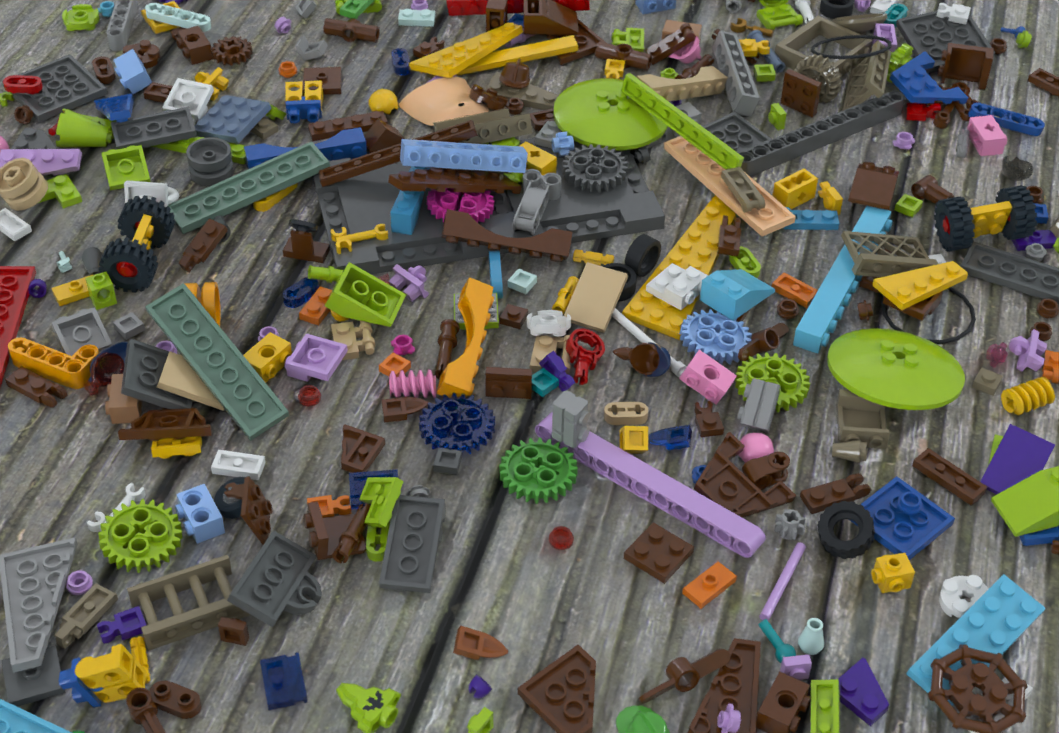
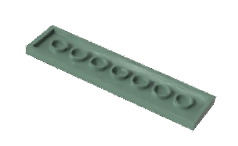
[168,141,330,234]
[145,283,289,441]

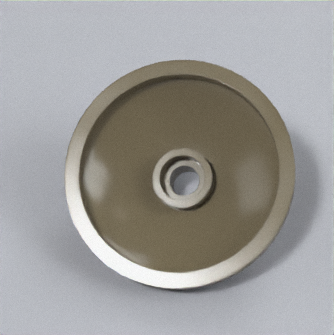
[832,13,887,35]

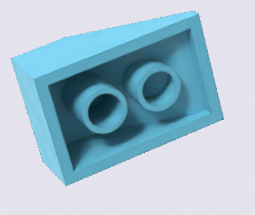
[700,269,775,321]

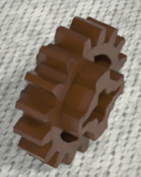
[211,36,253,66]

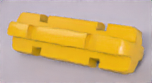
[573,249,615,266]
[130,636,151,684]

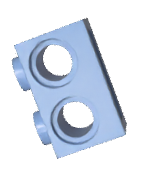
[175,484,225,544]

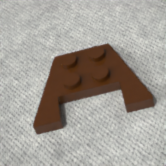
[694,432,796,518]

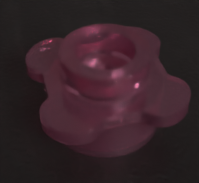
[986,342,1008,368]

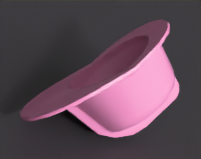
[668,37,701,64]

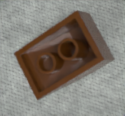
[848,162,899,210]

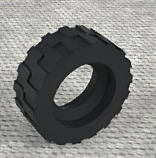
[818,501,875,559]

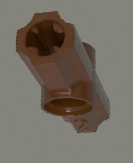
[323,18,380,43]
[595,41,652,71]

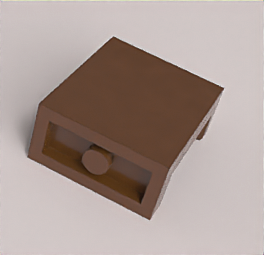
[938,43,994,90]

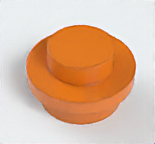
[278,61,297,78]

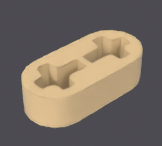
[604,402,648,425]

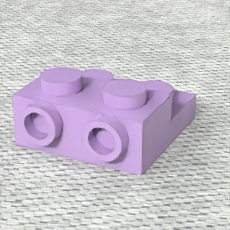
[285,334,348,382]

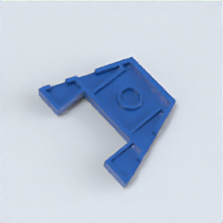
[889,51,968,104]

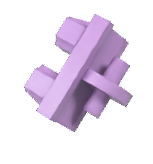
[389,264,429,302]
[1009,329,1047,372]

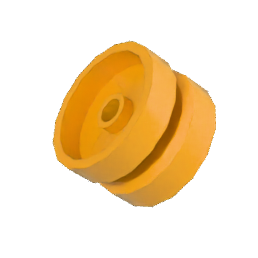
[184,282,221,327]

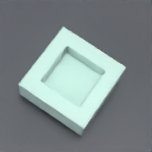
[508,269,537,294]

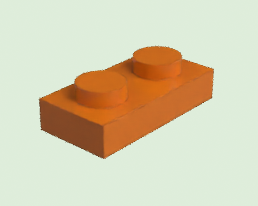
[771,272,818,308]
[299,286,332,326]

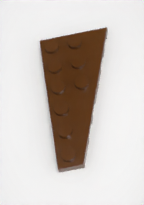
[388,167,522,194]

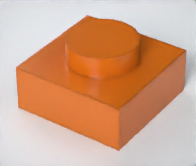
[379,352,411,377]

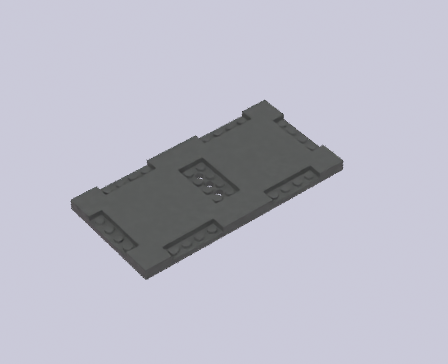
[312,137,665,274]

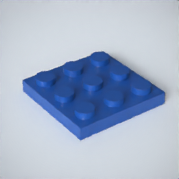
[848,476,955,560]

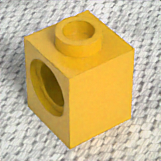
[619,426,648,454]

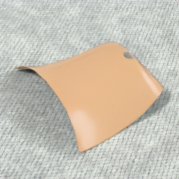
[398,76,489,126]

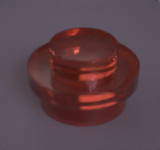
[298,385,321,407]
[549,526,574,550]

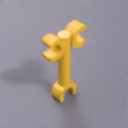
[330,224,388,254]

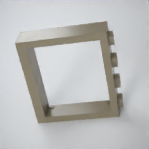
[775,15,872,77]

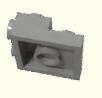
[52,307,112,356]

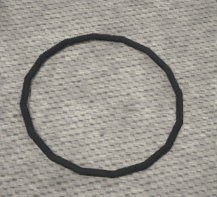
[811,35,892,59]
[881,287,976,344]

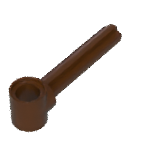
[126,688,166,733]

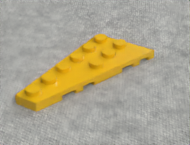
[409,22,523,78]

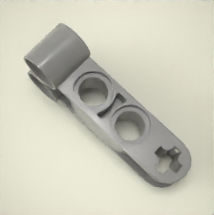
[513,169,561,235]

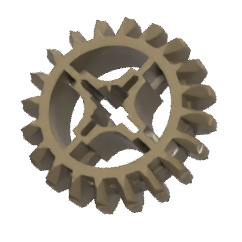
[794,54,843,103]

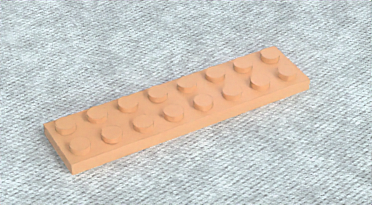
[664,136,796,237]

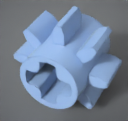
[551,131,574,157]

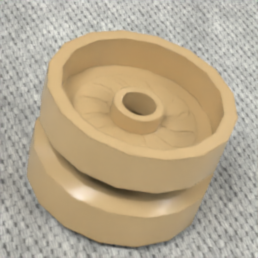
[0,158,48,211]

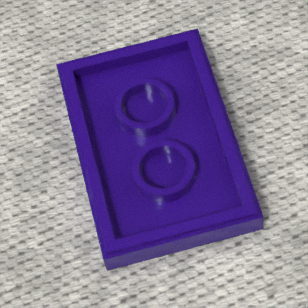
[980,424,1055,494]

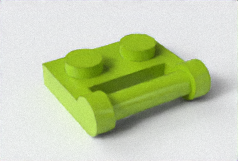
[756,4,803,30]

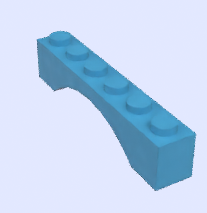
[390,166,430,235]

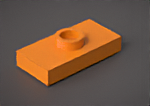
[682,561,737,609]

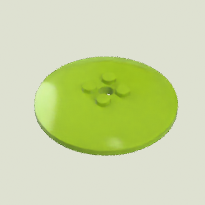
[553,78,668,150]
[827,328,965,410]

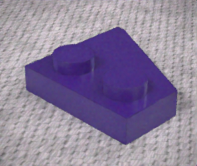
[838,658,889,726]

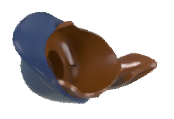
[613,342,671,377]

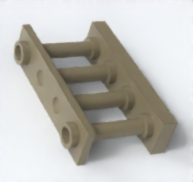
[127,555,250,651]

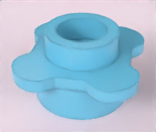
[98,1,115,17]

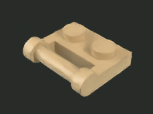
[530,335,575,374]

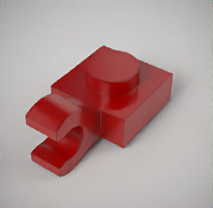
[906,103,941,121]

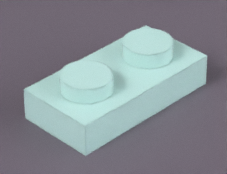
[398,9,435,27]

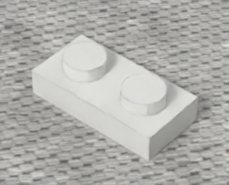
[211,450,266,480]

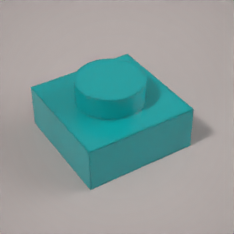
[532,368,559,397]

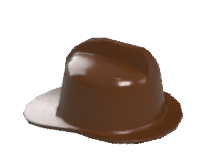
[499,58,530,88]

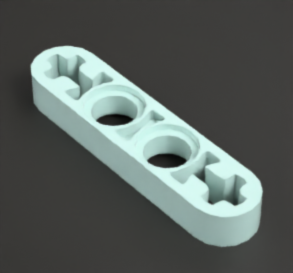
[145,3,211,32]

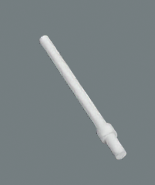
[612,308,687,377]

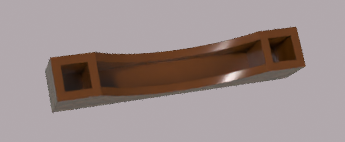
[441,209,572,262]

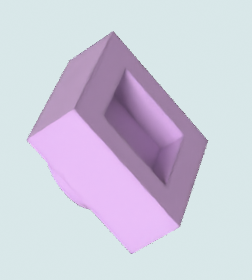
[780,654,812,681]

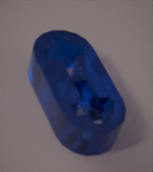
[391,48,411,75]
[283,277,319,308]

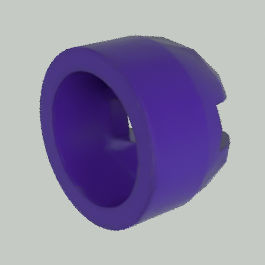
[28,279,47,298]
[469,674,492,699]

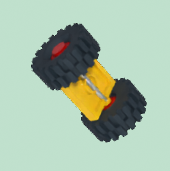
[934,185,1037,251]
[99,195,175,293]

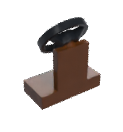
[283,219,330,263]

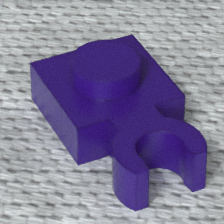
[539,350,575,392]
[97,606,147,644]

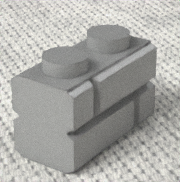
[737,378,781,433]
[552,390,590,448]

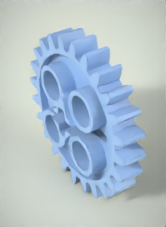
[679,309,752,365]

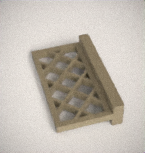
[842,40,891,111]
[841,231,938,277]

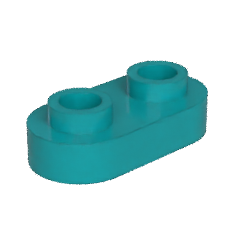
[882,4,908,27]

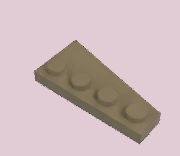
[485,71,559,110]

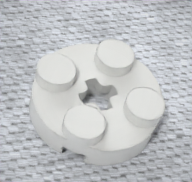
[527,310,571,336]
[939,575,989,618]

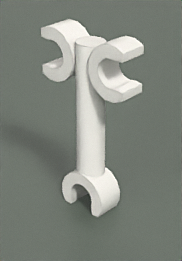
[87,483,146,532]

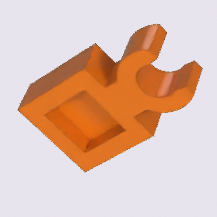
[307,495,352,518]

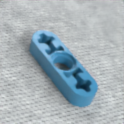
[489,251,503,299]

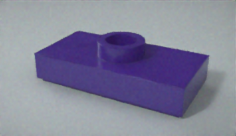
[1012,230,1057,251]

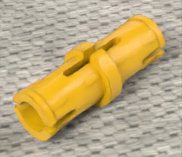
[552,276,579,314]

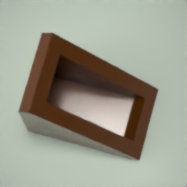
[364,119,405,153]

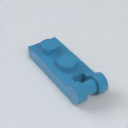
[784,207,840,230]

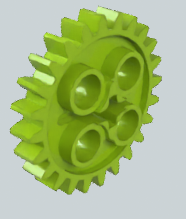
[735,352,810,413]
[98,499,183,573]

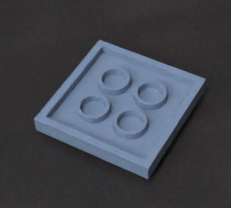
[195,95,271,144]

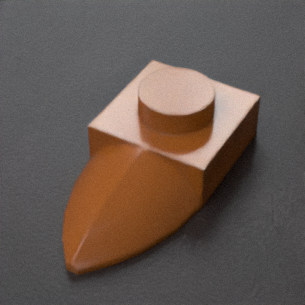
[453,626,508,661]

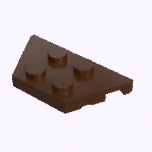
[118,408,212,441]

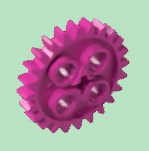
[427,188,495,223]

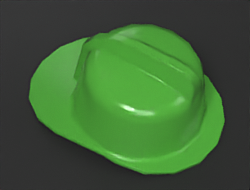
[616,705,670,733]

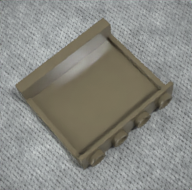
[433,108,533,144]

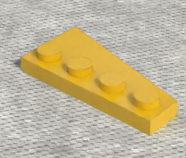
[872,261,968,311]

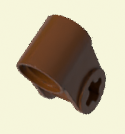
[741,451,790,490]

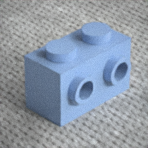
[114,49,152,94]

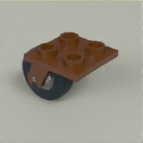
[214,476,273,545]

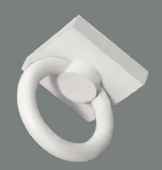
[124,180,179,207]

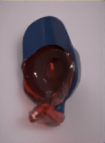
[84,342,128,396]

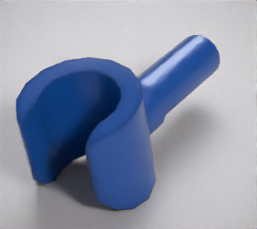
[1000,26,1026,38]

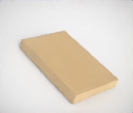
[564,262,628,333]
[157,351,224,411]

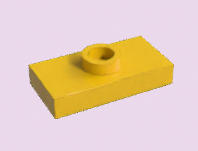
[51,275,93,307]

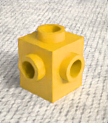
[871,553,915,593]

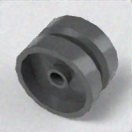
[186,137,234,187]

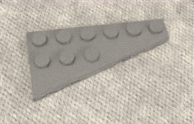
[0,537,78,673]

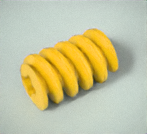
[1001,376,1055,416]

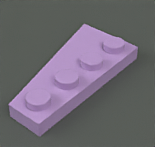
[0,149,82,176]

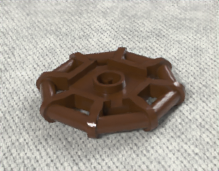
[928,644,1028,733]

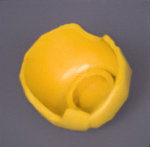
[368,88,399,115]

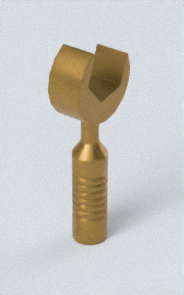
[730,18,774,37]

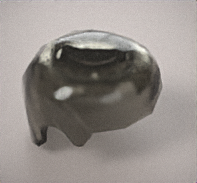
[1002,156,1033,181]

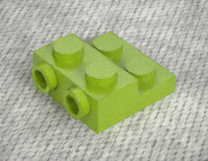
[102,145,151,191]

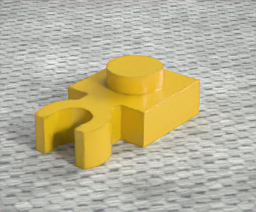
[739,39,770,57]
[604,59,625,79]
[818,181,843,215]

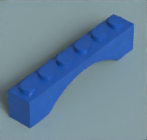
[244,127,367,169]

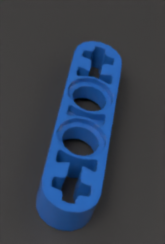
[968,103,1045,136]

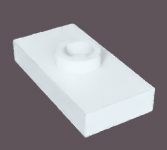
[870,0,899,14]
[0,208,32,241]

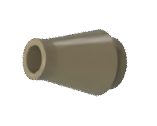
[832,440,867,463]

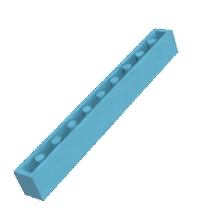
[793,206,893,354]

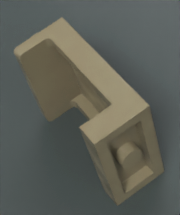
[836,389,890,449]

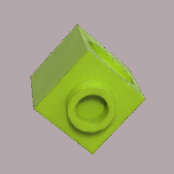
[85,271,117,310]

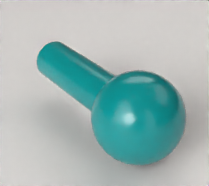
[758,619,796,663]

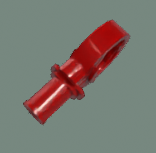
[565,328,605,385]

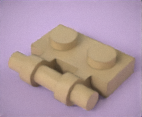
[331,321,375,360]

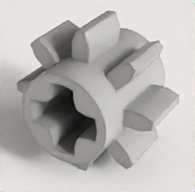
[774,509,806,540]

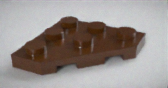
[517,645,596,733]

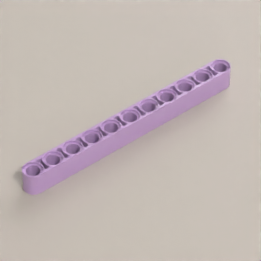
[535,412,766,558]

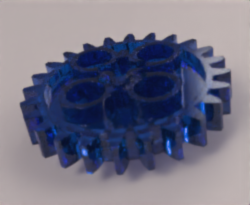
[419,393,495,454]

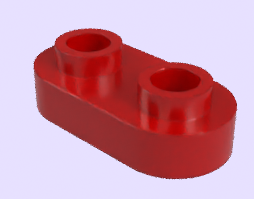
[3,75,43,94]

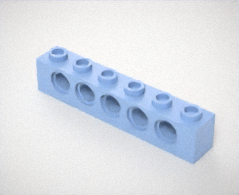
[400,139,528,173]

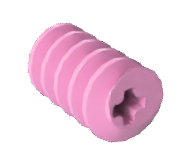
[389,370,436,399]

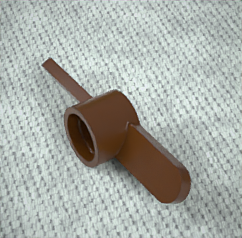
[738,323,789,361]
[639,648,730,704]

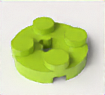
[62,4,100,31]

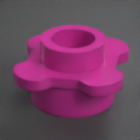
[391,335,415,356]

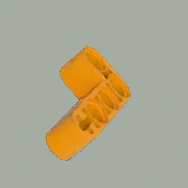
[8,337,99,389]

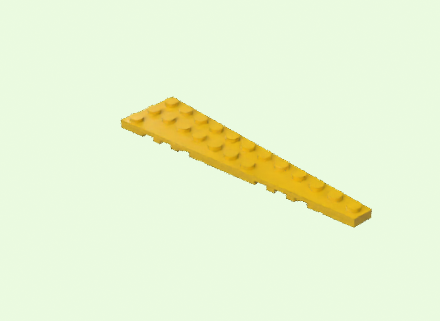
[622,195,736,341]

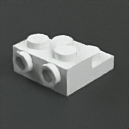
[162,78,214,126]
[646,263,708,310]

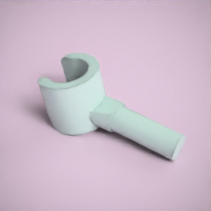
[57,251,73,273]

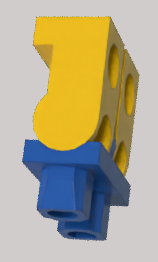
[285,81,323,123]
[59,644,146,708]

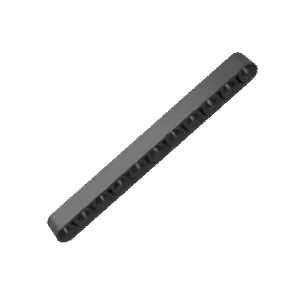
[738,91,905,177]

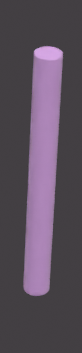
[759,542,806,621]

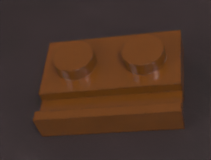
[485,367,532,399]

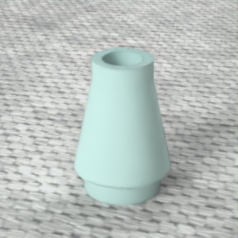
[798,618,824,655]

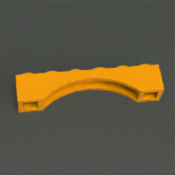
[436,277,494,403]

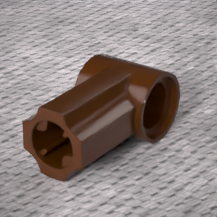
[911,175,955,204]

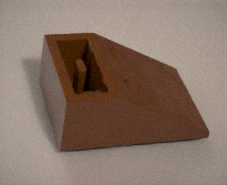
[523,0,578,36]

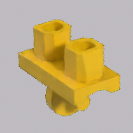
[195,67,229,101]

